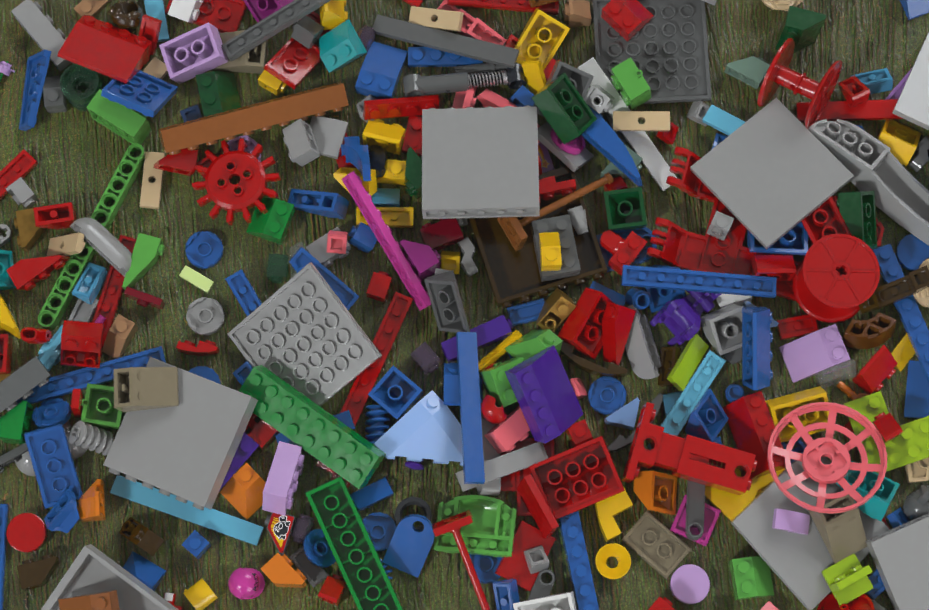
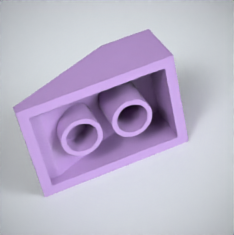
[779,324,850,383]

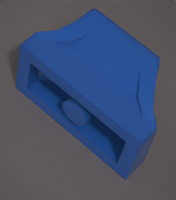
[44,489,80,533]

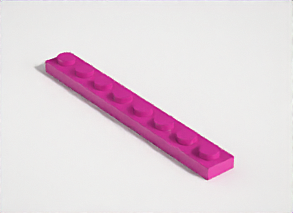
[342,171,431,311]

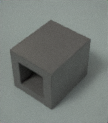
[291,15,324,49]

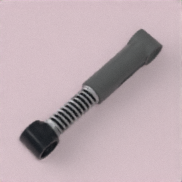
[403,64,526,97]

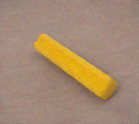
[478,330,522,372]

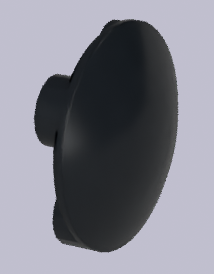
[368,145,387,178]

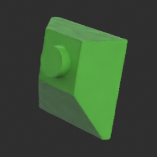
[505,329,563,361]

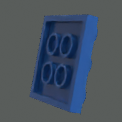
[101,70,178,118]

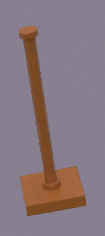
[497,172,614,251]

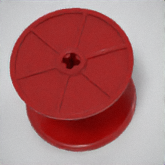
[757,38,842,129]
[792,234,880,323]

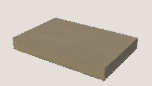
[621,511,691,579]

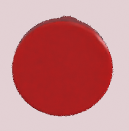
[6,513,47,553]

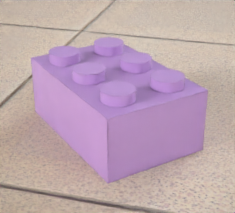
[159,22,229,84]
[262,441,305,516]

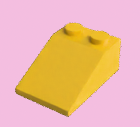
[514,8,570,71]

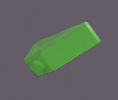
[122,233,165,291]

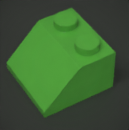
[729,556,774,601]

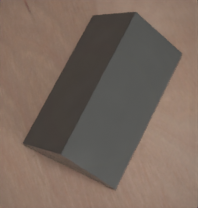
[424,270,470,333]

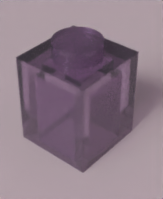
[410,342,440,375]

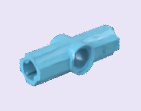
[38,325,63,371]

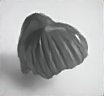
[903,485,929,520]

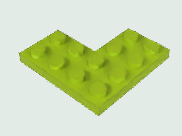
[843,391,929,474]

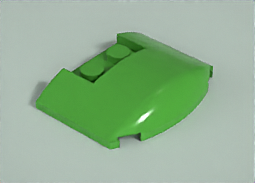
[433,495,517,557]

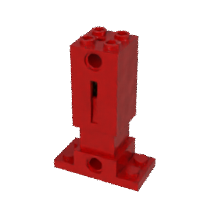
[621,402,757,495]

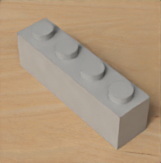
[11,0,72,72]

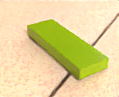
[667,334,709,391]

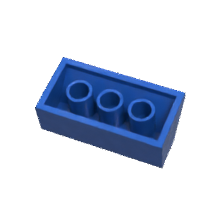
[742,307,773,390]

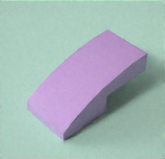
[772,508,810,535]

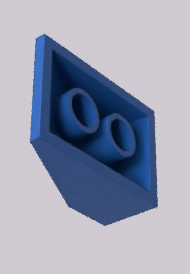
[355,41,408,99]

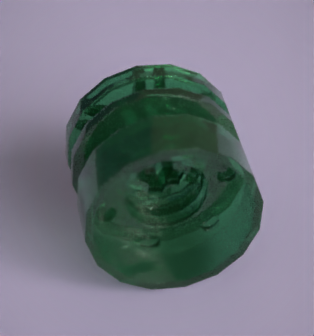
[60,64,105,111]

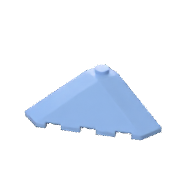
[373,390,463,466]

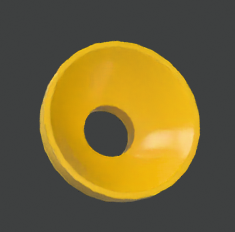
[595,543,631,579]

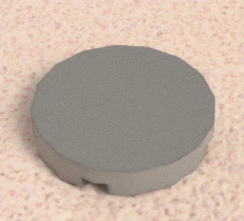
[186,297,225,335]

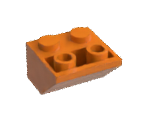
[260,553,307,588]

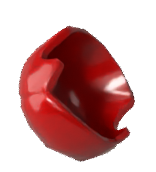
[481,395,508,424]

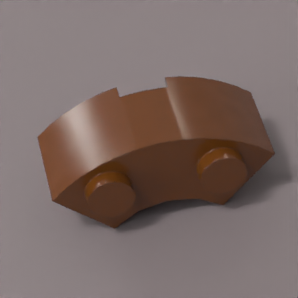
[843,312,896,349]

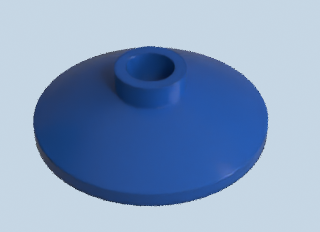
[303,529,336,567]

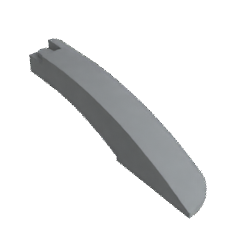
[808,119,929,245]

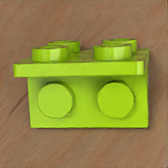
[821,554,873,606]

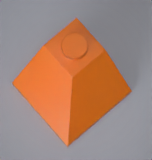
[220,462,266,520]
[634,471,677,515]

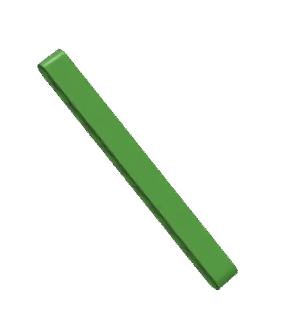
[38,143,145,331]

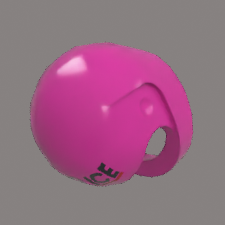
[228,567,265,599]

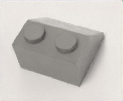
[700,304,743,356]

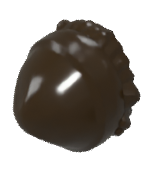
[108,1,143,33]

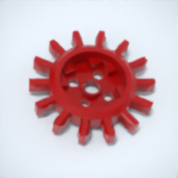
[192,138,281,225]

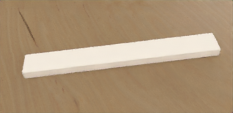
[577,57,677,191]

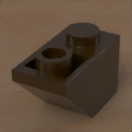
[119,517,165,556]
[17,554,60,591]

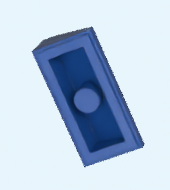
[351,477,394,512]
[492,579,520,610]

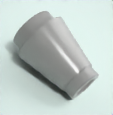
[567,205,589,235]

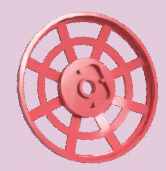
[767,402,887,514]

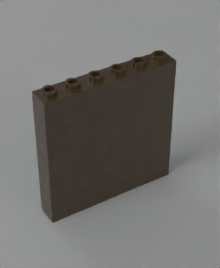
[468,166,607,309]

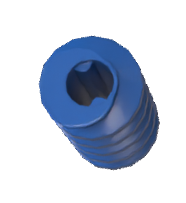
[365,405,390,444]

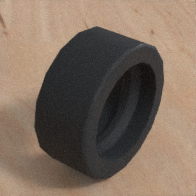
[395,497,432,530]

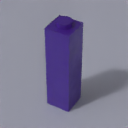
[441,315,513,363]

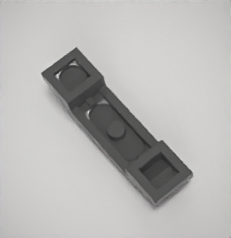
[608,393,663,453]

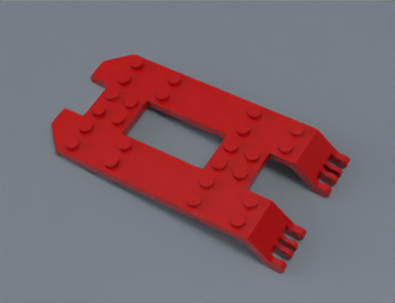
[647,147,885,301]

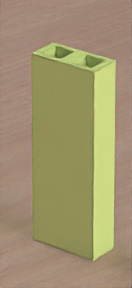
[179,265,214,293]

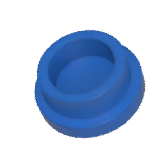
[725,384,744,403]

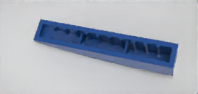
[581,104,642,187]

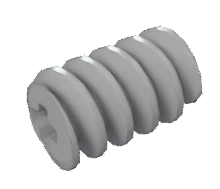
[68,421,114,456]

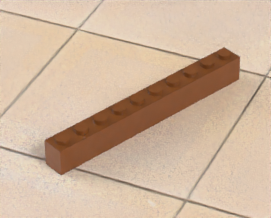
[158,82,349,155]

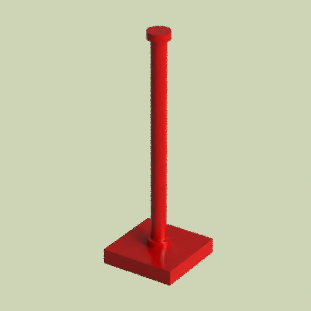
[433,509,490,610]

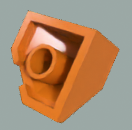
[77,479,106,522]

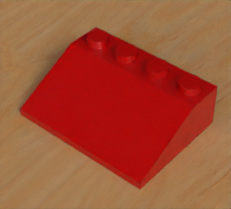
[57,15,153,84]
[529,436,625,520]

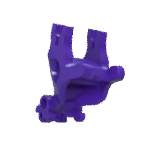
[649,291,721,347]

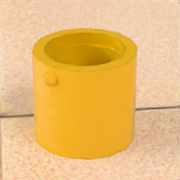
[183,578,218,610]

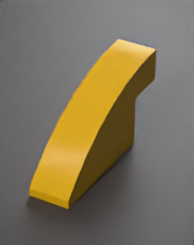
[595,486,633,542]

